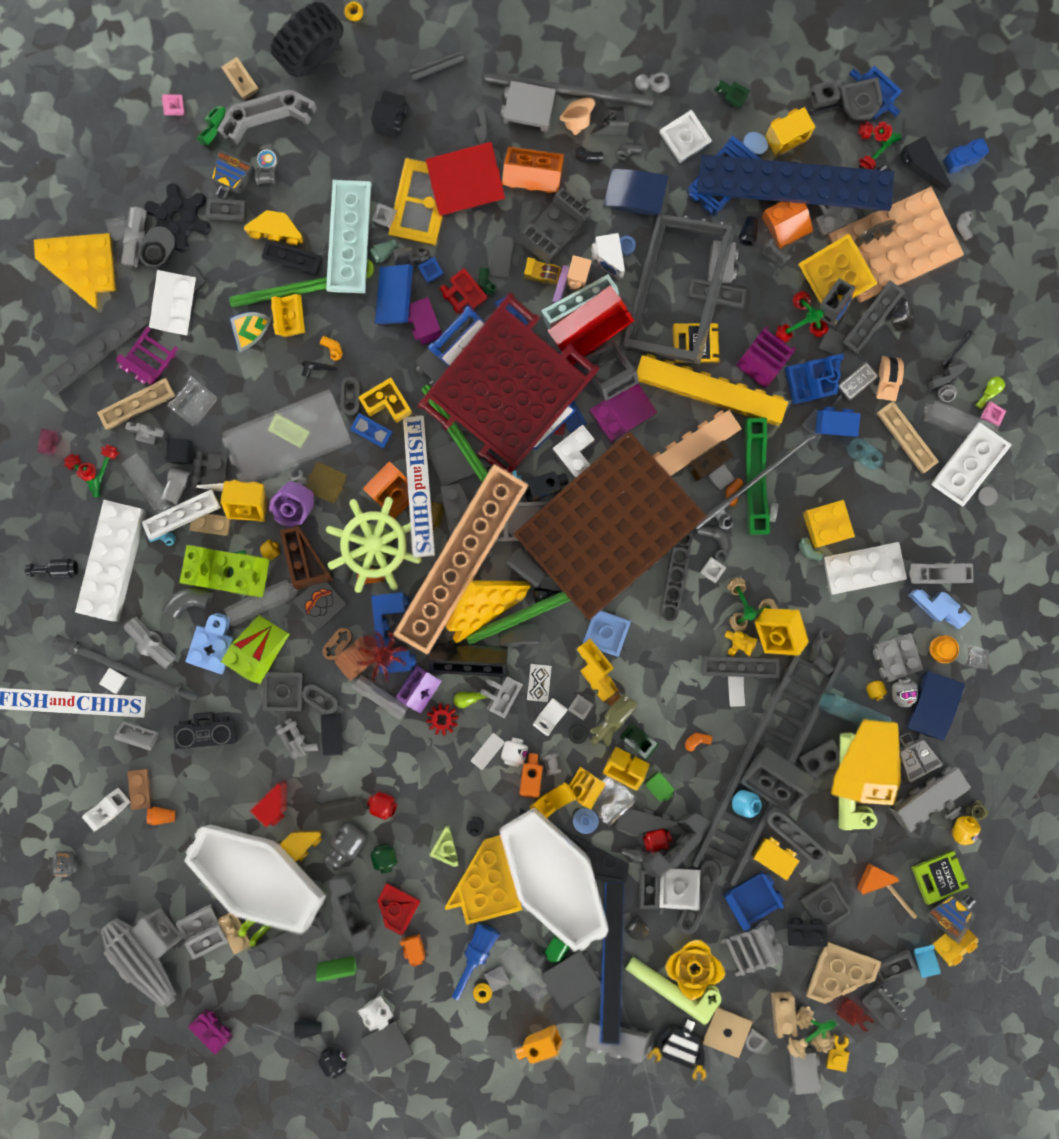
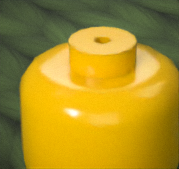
[260,539,281,560]
[866,680,887,701]

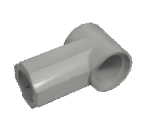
[161,467,192,507]

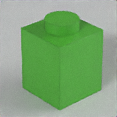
[643,771,674,802]

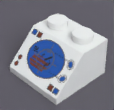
[591,233,625,281]

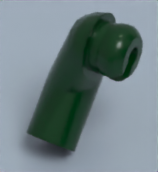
[478,267,497,295]

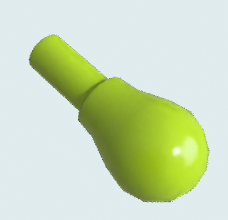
[975,376,1005,410]
[453,690,490,708]

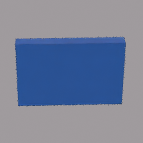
[375,264,413,325]

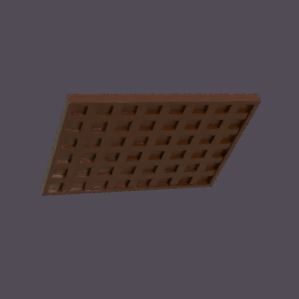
[513,431,707,621]

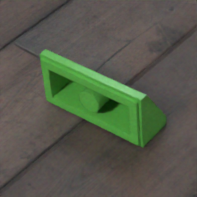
[316,956,357,982]

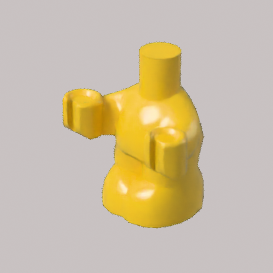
[724,630,758,657]

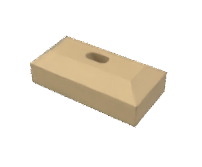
[222,57,259,100]

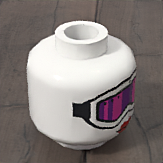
[501,738,528,767]

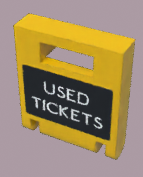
[672,323,720,363]

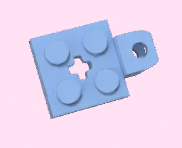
[185,612,235,675]

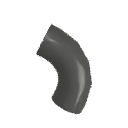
[162,587,213,619]

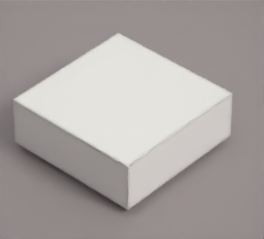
[700,557,727,583]
[99,667,127,694]

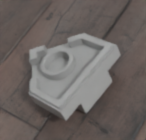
[125,422,169,445]

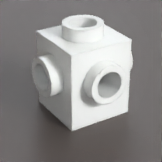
[358,996,393,1031]

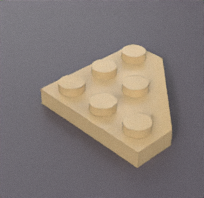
[806,941,881,1004]

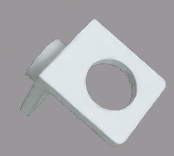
[533,698,567,736]

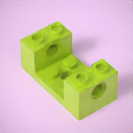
[180,545,270,598]

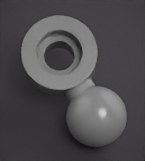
[635,73,670,92]

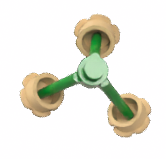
[727,578,778,631]

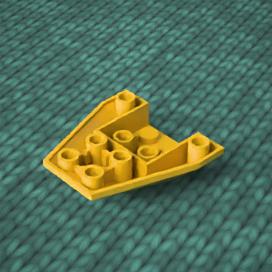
[831,719,901,805]

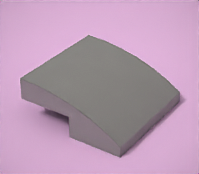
[176,904,228,960]

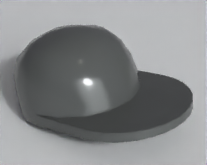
[138,226,175,268]

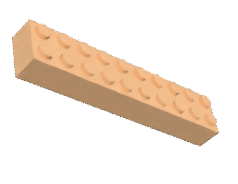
[393,465,528,654]

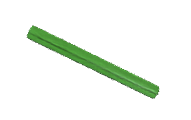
[229,277,327,307]
[422,384,488,482]
[466,592,570,645]

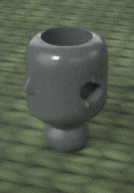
[323,822,367,870]

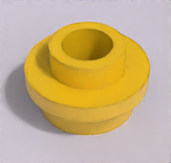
[344,2,363,21]
[473,983,492,1003]

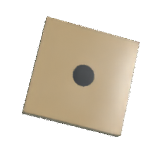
[702,1007,753,1058]

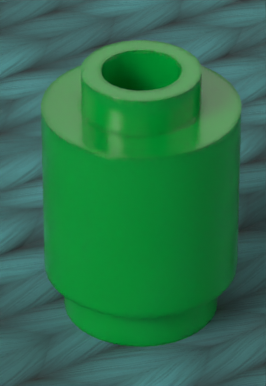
[545,935,570,964]

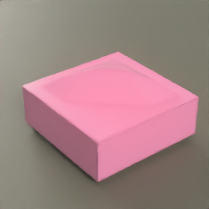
[162,94,185,115]
[980,402,1006,428]

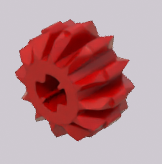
[426,703,459,736]

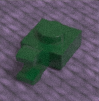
[714,80,750,109]

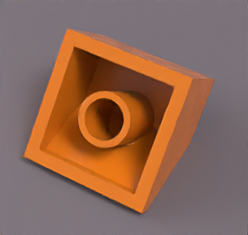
[761,201,813,249]
[363,461,409,519]

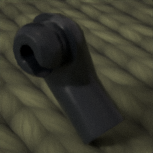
[575,147,603,162]

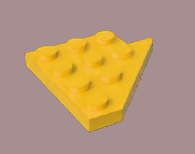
[34,233,116,309]

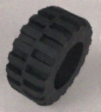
[270,2,344,77]

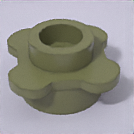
[965,800,989,823]

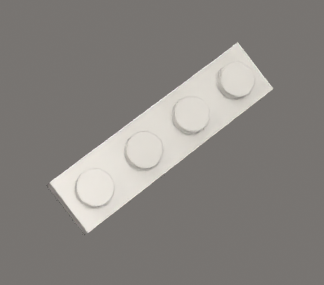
[142,489,221,540]

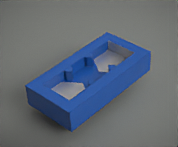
[350,413,393,449]

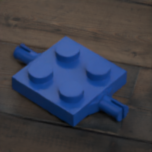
[849,65,902,120]

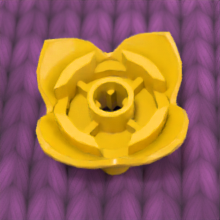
[665,940,725,1001]

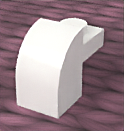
[82,788,131,832]

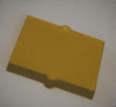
[305,462,348,504]

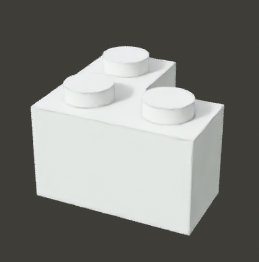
[552,425,595,479]

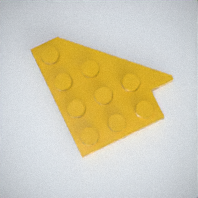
[445,581,531,643]
[445,834,523,925]

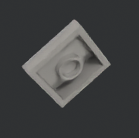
[873,633,924,682]

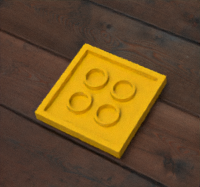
[798,234,878,304]

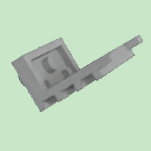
[720,920,783,976]

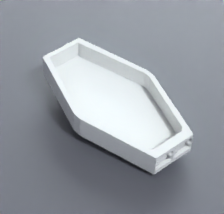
[500,807,608,951]
[184,824,326,934]

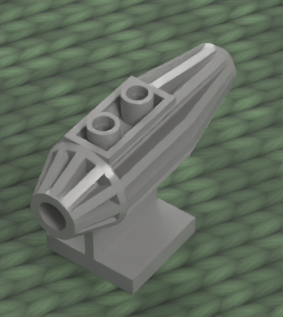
[100,907,184,1008]

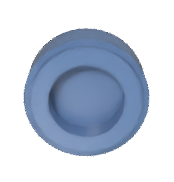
[620,236,636,256]

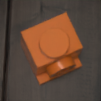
[400,933,426,966]

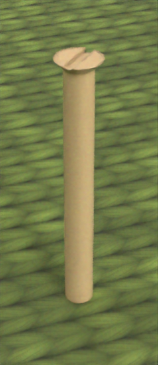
[886,885,917,919]

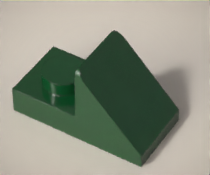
[620,722,659,760]

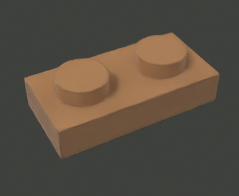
[127,769,152,810]

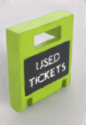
[911,850,969,905]

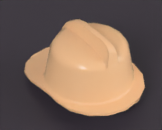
[560,98,595,135]

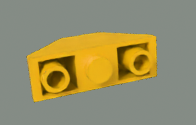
[244,210,304,245]
[280,830,323,862]

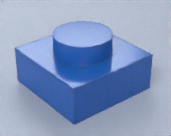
[418,257,444,284]

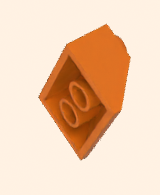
[502,146,564,193]

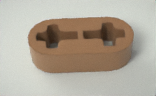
[322,628,353,660]

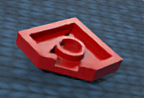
[377,882,421,936]

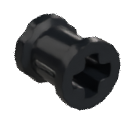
[466,817,484,836]

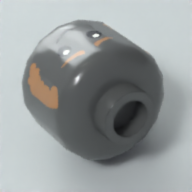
[48,851,78,877]

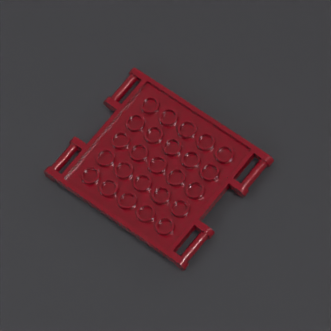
[417,292,600,474]

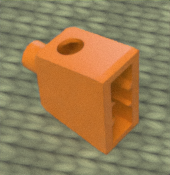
[519,753,543,799]

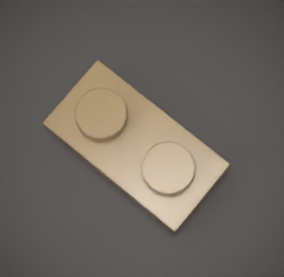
[189,514,231,536]

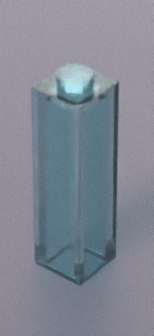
[818,691,891,726]

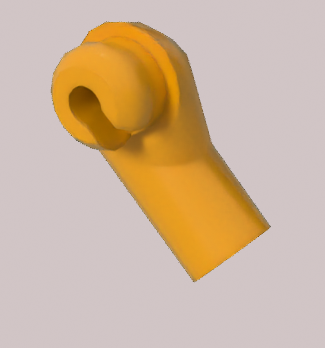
[320,335,343,361]

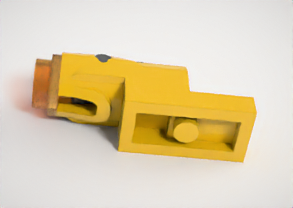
[577,638,621,706]

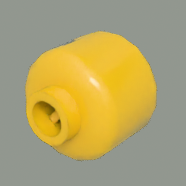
[951,816,981,845]

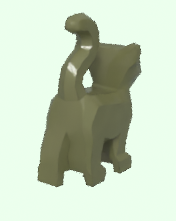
[590,694,638,747]

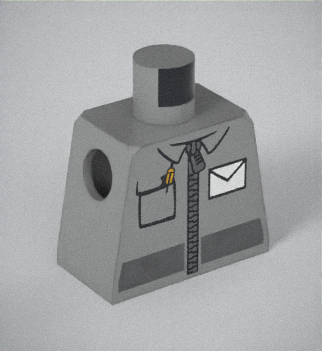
[899,732,943,782]

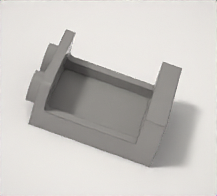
[501,81,556,133]

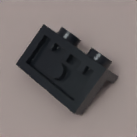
[786,918,828,947]

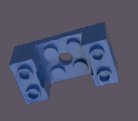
[371,592,417,674]

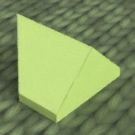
[429,825,459,867]

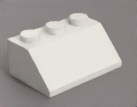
[149,270,196,335]

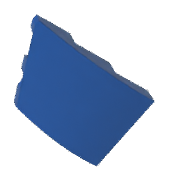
[785,354,844,405]

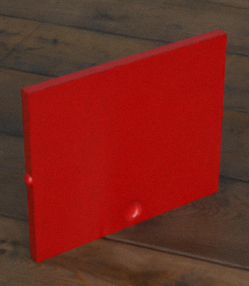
[425,142,505,216]

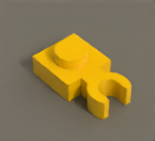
[825,1034,849,1072]

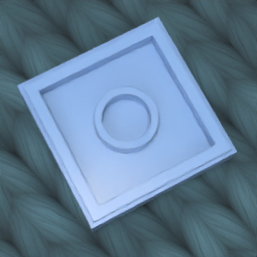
[583,611,631,657]

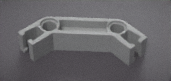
[217,90,317,145]

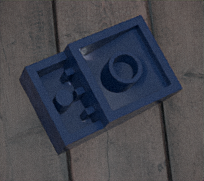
[603,169,669,217]
[906,671,965,741]

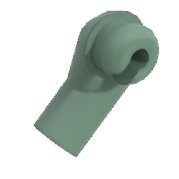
[799,538,823,561]

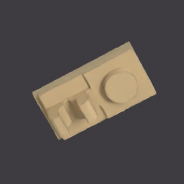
[218,913,250,954]

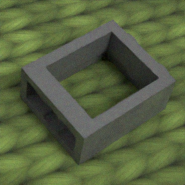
[583,341,639,401]

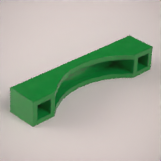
[744,418,770,535]

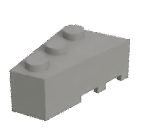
[585,1019,655,1063]

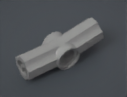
[121,207,147,267]
[124,617,177,669]

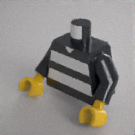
[647,1017,706,1081]

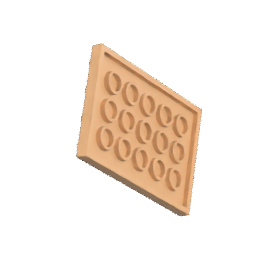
[827,187,964,303]

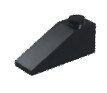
[900,136,952,193]

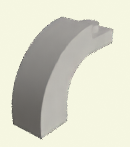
[909,563,973,584]

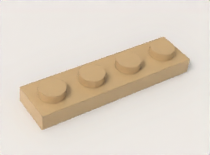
[97,378,176,430]
[876,401,939,474]

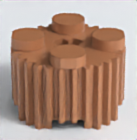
[334,637,378,681]

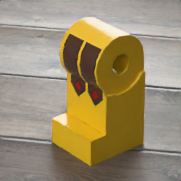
[524,257,561,284]

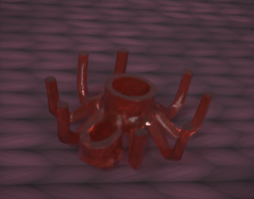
[357,631,407,682]

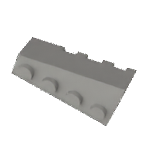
[889,766,971,832]

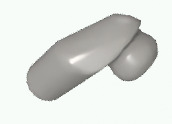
[957,211,973,241]

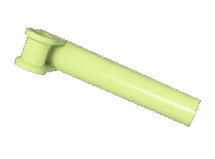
[838,733,877,830]
[624,956,721,1025]

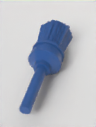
[452,922,501,1000]

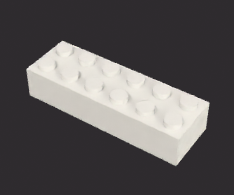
[75,500,147,622]

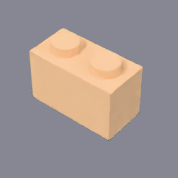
[566,255,592,292]

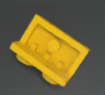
[271,294,305,337]
[932,929,979,967]

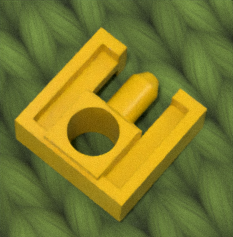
[569,767,606,810]

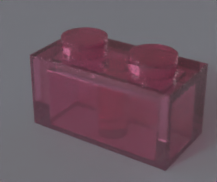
[37,429,57,455]

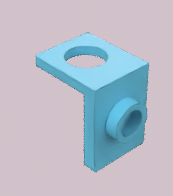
[914,945,941,978]

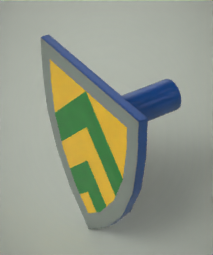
[229,311,271,352]

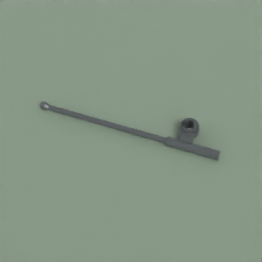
[695,432,816,530]

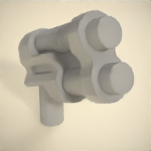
[275,718,319,760]

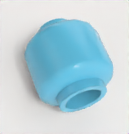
[732,790,762,818]

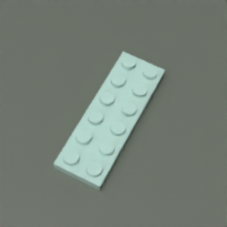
[326,180,371,293]

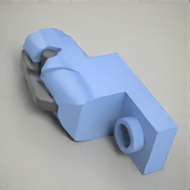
[908,589,971,629]

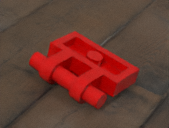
[439,268,488,315]

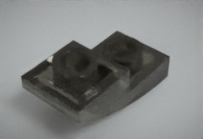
[854,220,897,247]

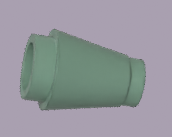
[369,240,398,263]

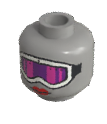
[892,677,918,707]

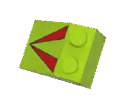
[221,615,289,684]

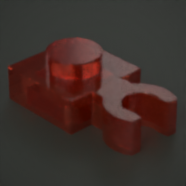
[836,998,874,1032]

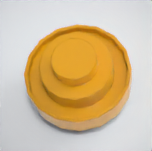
[929,635,959,663]

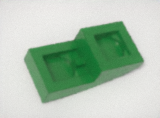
[196,106,226,145]

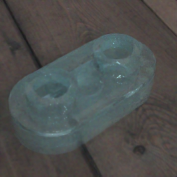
[848,438,884,470]

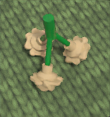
[787,1006,837,1059]

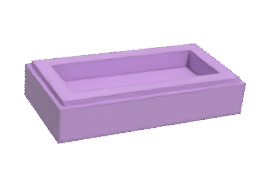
[552,265,569,304]

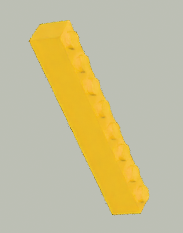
[636,354,788,426]

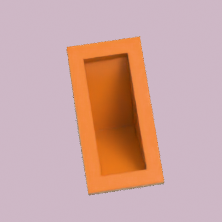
[857,863,899,895]

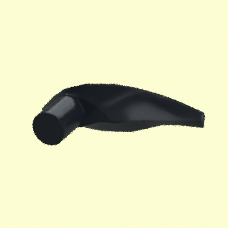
[301,361,338,378]

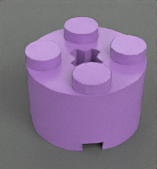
[269,481,314,527]

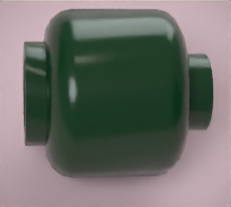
[370,844,397,874]

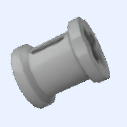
[542,753,563,776]

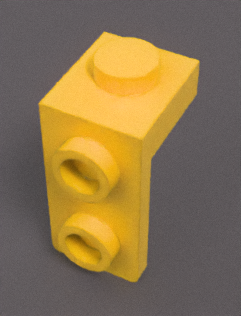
[529,783,576,818]

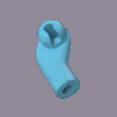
[149,532,176,546]

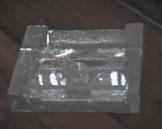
[167,376,218,427]

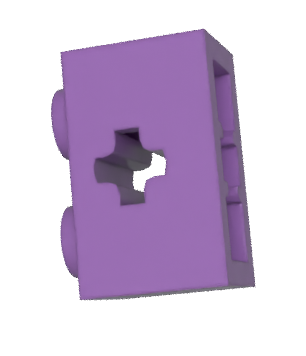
[396,665,441,713]

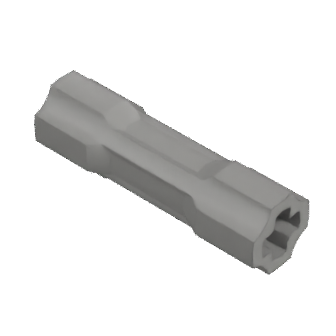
[352,675,409,720]

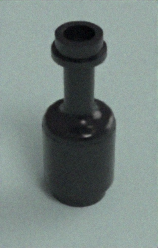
[25,558,78,579]

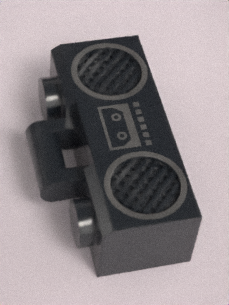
[173,712,237,749]

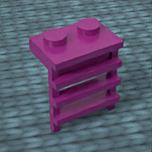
[736,326,796,388]
[116,327,179,385]

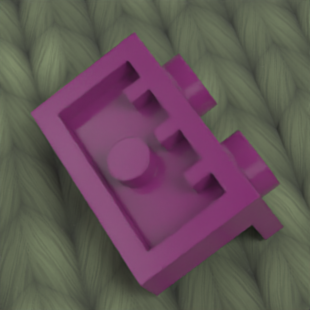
[188,1009,233,1055]

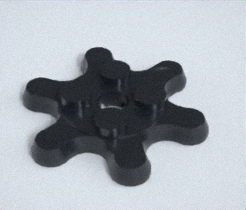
[144,183,211,252]

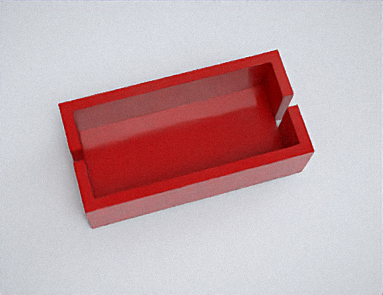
[548,285,634,365]

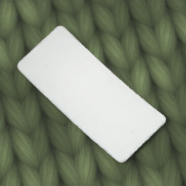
[728,677,745,707]
[471,733,505,770]

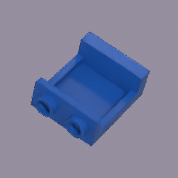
[722,871,784,931]

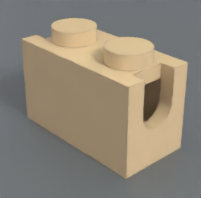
[771,991,798,1038]

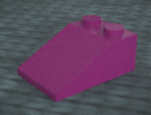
[589,384,657,444]

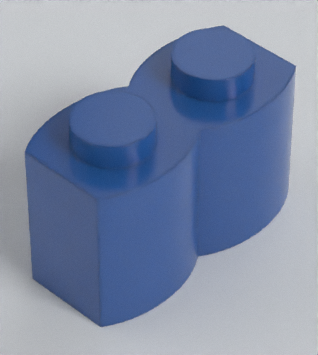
[943,138,989,173]

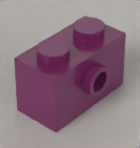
[408,297,442,345]

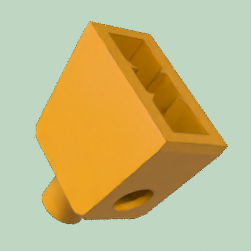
[515,1024,563,1064]

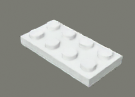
[931,422,1012,506]
[823,542,907,595]

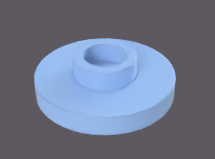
[743,132,768,156]
[573,808,599,834]

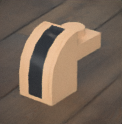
[876,356,904,401]

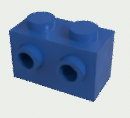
[815,407,860,437]

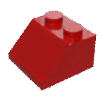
[250,779,287,828]

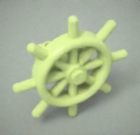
[326,497,422,593]

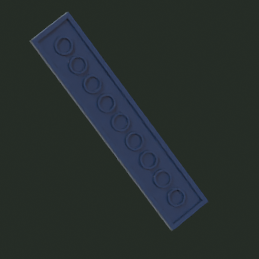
[697,154,894,211]

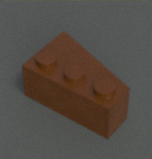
[280,526,333,590]

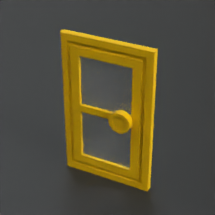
[388,158,443,246]

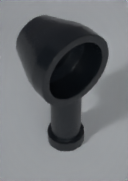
[533,588,563,604]

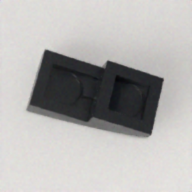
[321,714,343,756]

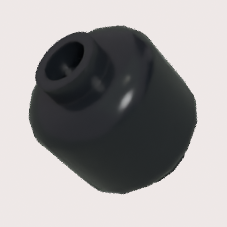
[318,1047,347,1079]

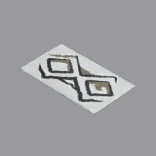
[527,664,552,702]

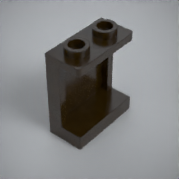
[686,440,733,482]

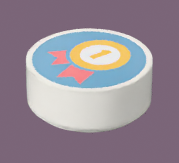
[257,150,277,169]

